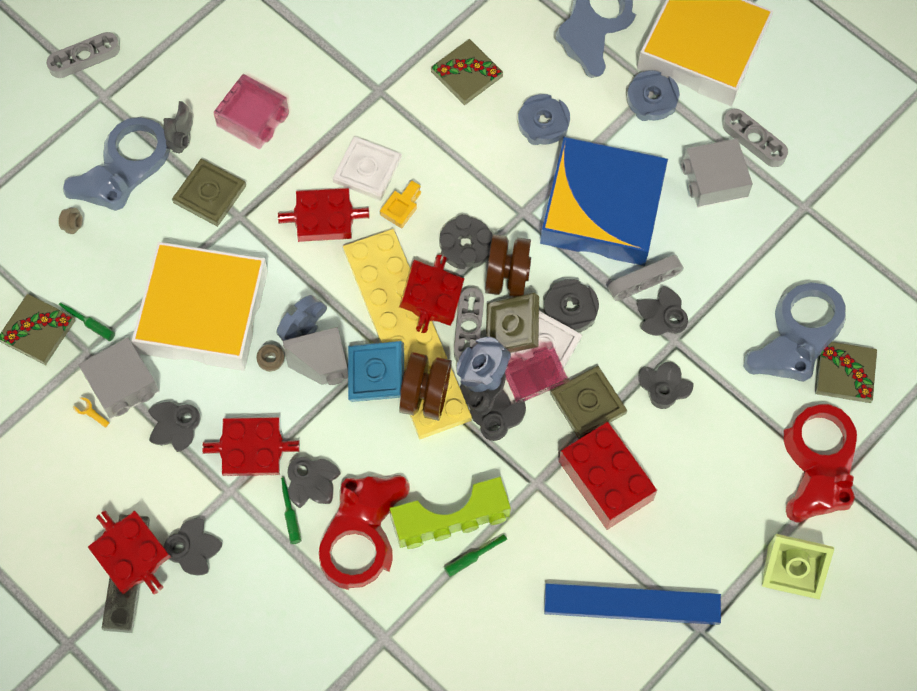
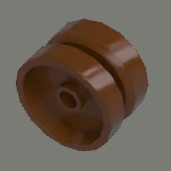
[485,234,532,297]
[399,352,452,421]

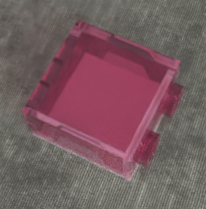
[213,74,289,150]

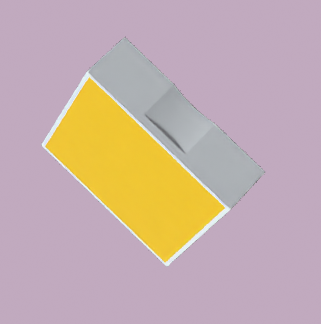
[637,0,774,107]
[132,242,268,371]

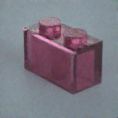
[505,347,570,403]

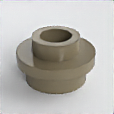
[59,207,83,234]
[256,344,285,372]

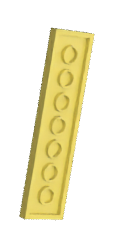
[343,229,472,440]

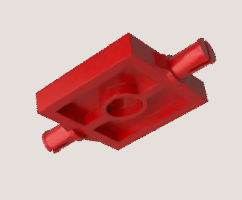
[278,188,369,242]
[399,255,465,333]
[202,417,300,476]
[88,511,171,595]

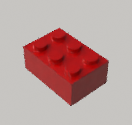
[559,422,658,530]

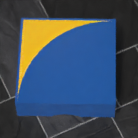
[540,137,668,266]

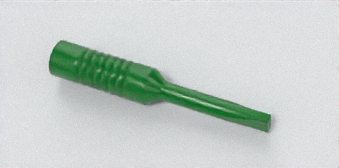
[59,303,115,341]
[281,477,302,544]
[444,534,508,577]

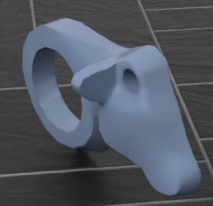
[556,0,637,78]
[63,117,170,211]
[743,282,846,382]

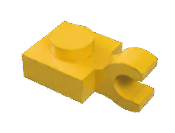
[380,181,421,229]

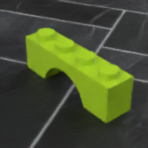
[390,476,511,549]

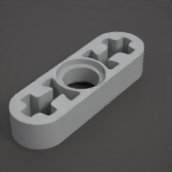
[46,32,120,78]
[722,109,788,167]
[608,255,684,301]
[454,288,484,363]

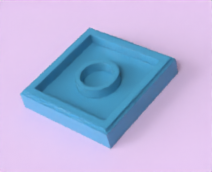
[348,341,404,402]

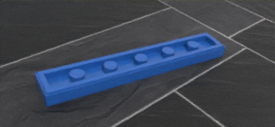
[544,583,721,625]

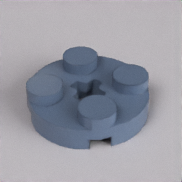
[627,70,680,121]
[518,94,570,145]
[276,295,327,341]
[456,337,511,392]

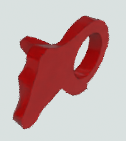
[784,404,857,523]
[319,475,410,590]

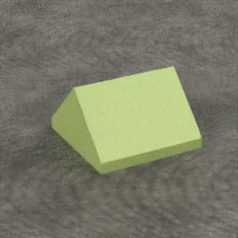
[762,534,834,600]

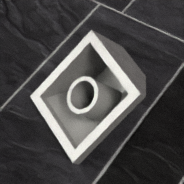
[282,327,348,385]

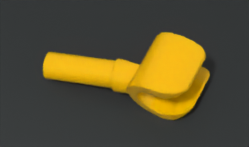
[73,397,110,428]

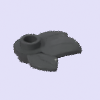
[163,101,193,154]
[637,286,688,336]
[639,361,694,409]
[460,364,506,416]
[470,390,526,441]
[148,401,201,452]
[287,457,341,508]
[164,519,222,576]

